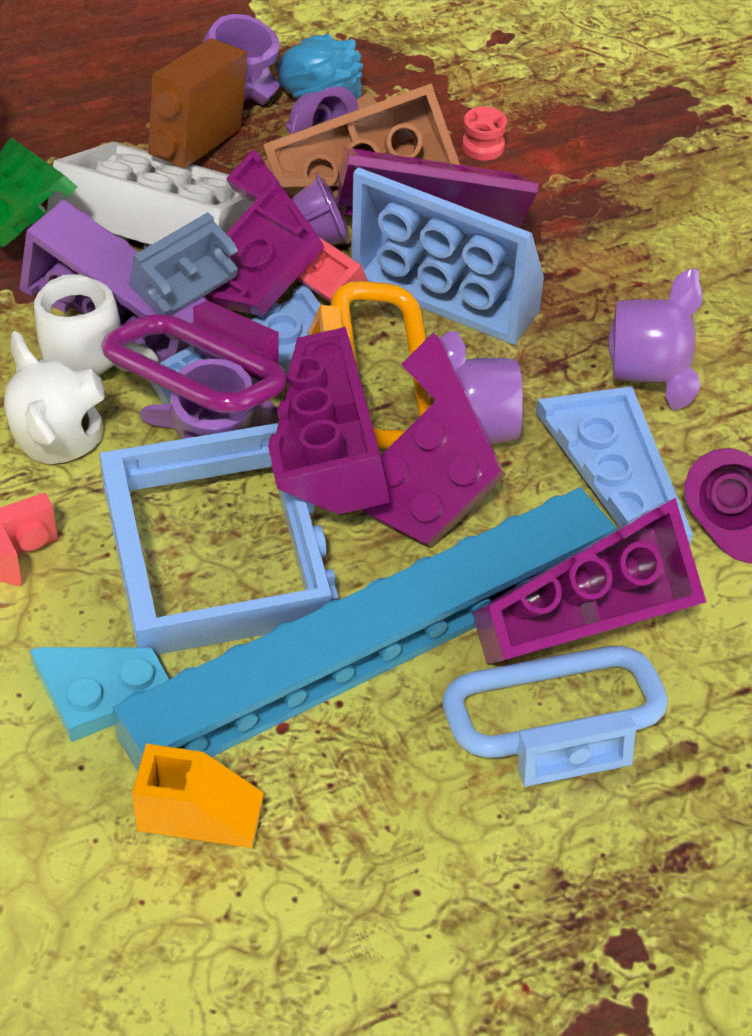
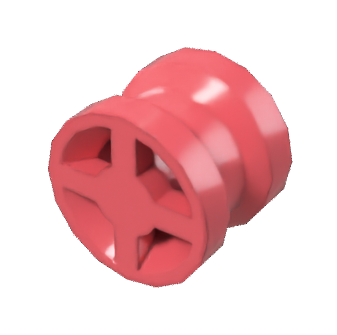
[462,106,507,161]

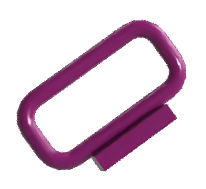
[101,300,287,413]

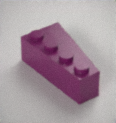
[472,498,707,664]

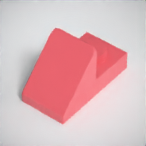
[0,492,58,586]

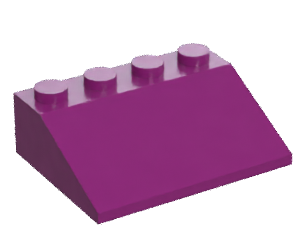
[336,147,539,228]

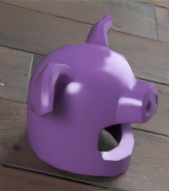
[202,14,280,106]
[609,268,702,410]
[433,331,523,444]
[140,359,279,439]

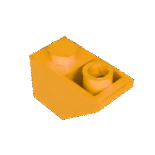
[132,743,264,848]

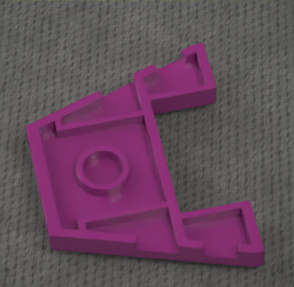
[204,150,325,316]
[360,332,506,547]

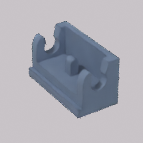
[129,212,238,316]

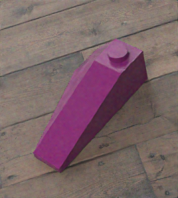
[268,327,390,514]

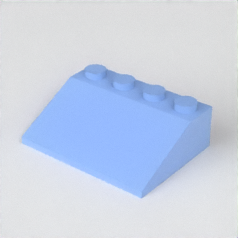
[352,167,544,345]

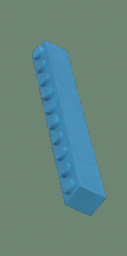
[113,487,617,771]

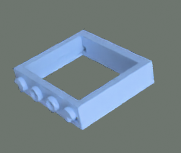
[99,423,338,655]

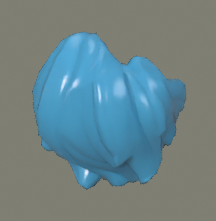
[278,33,363,100]

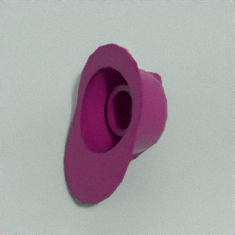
[684,448,752,563]

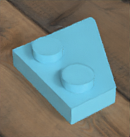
[30,647,169,742]

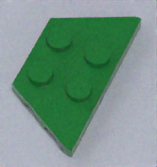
[0,138,77,247]

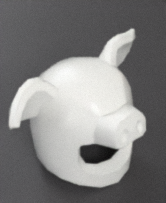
[16,274,159,375]
[4,331,105,465]

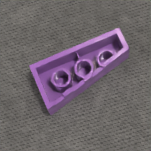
[19,199,206,362]

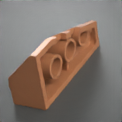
[263,83,460,188]

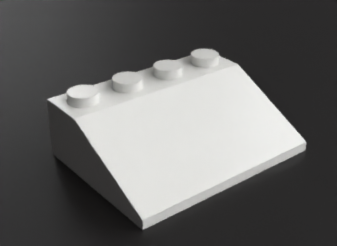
[46,142,254,248]

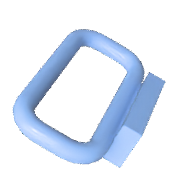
[442,646,668,787]

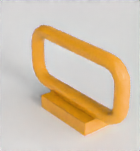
[307,281,433,449]

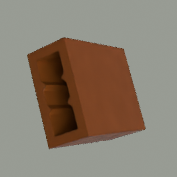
[148,38,248,169]

